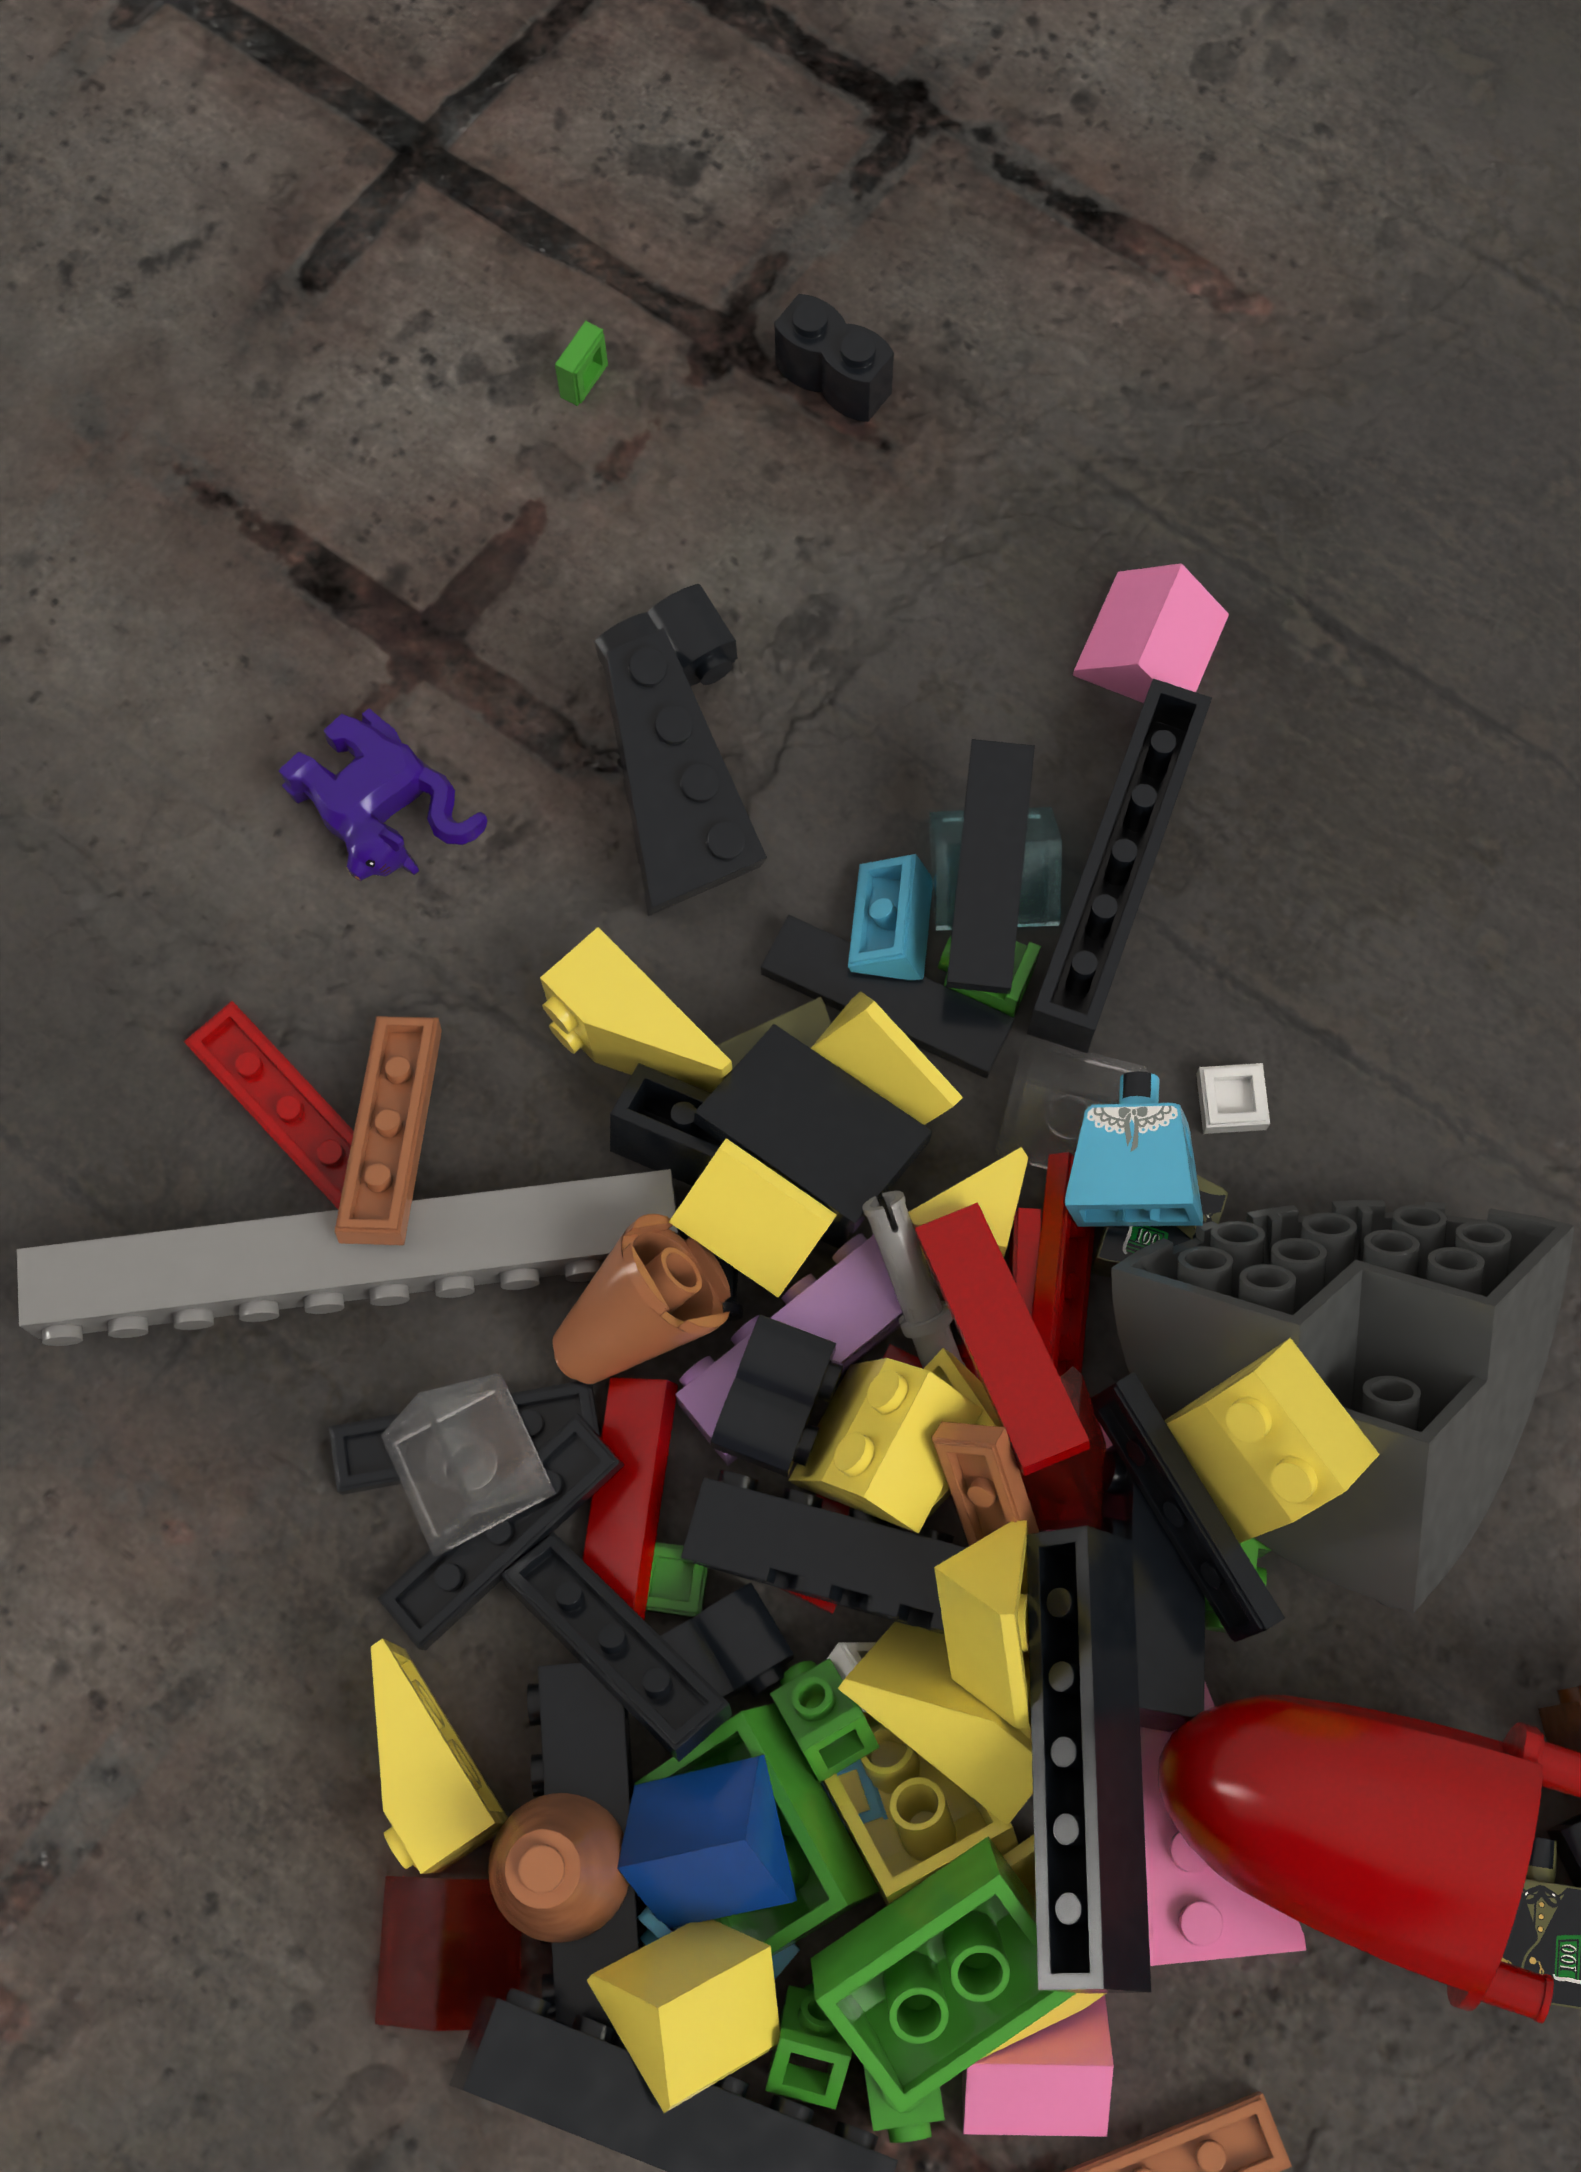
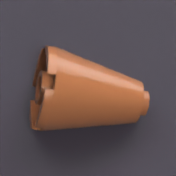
[552,1214,731,1384]
[488,1793,630,1943]

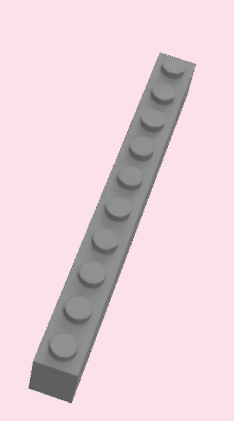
[17,1169,680,1346]

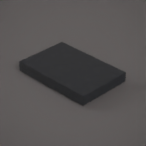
[694,1024,932,1234]

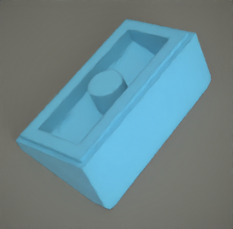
[848,854,933,980]

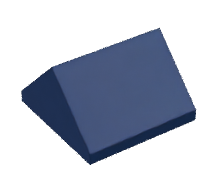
[617,1754,797,1928]

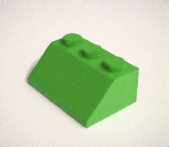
[635,1703,880,1956]
[810,1836,1076,2114]

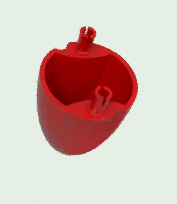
[1158,1695,1581,2024]

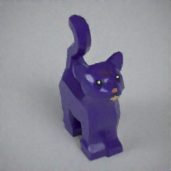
[278,708,488,881]

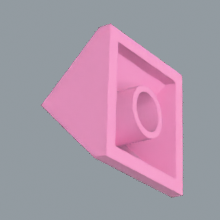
[1073,563,1229,703]
[962,1995,1114,2137]

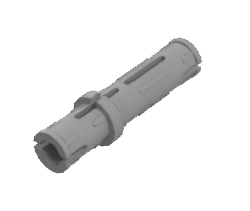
[862,1191,966,1369]

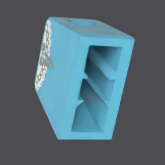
[1065,1071,1203,1227]

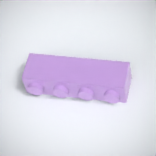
[675,1233,903,1466]

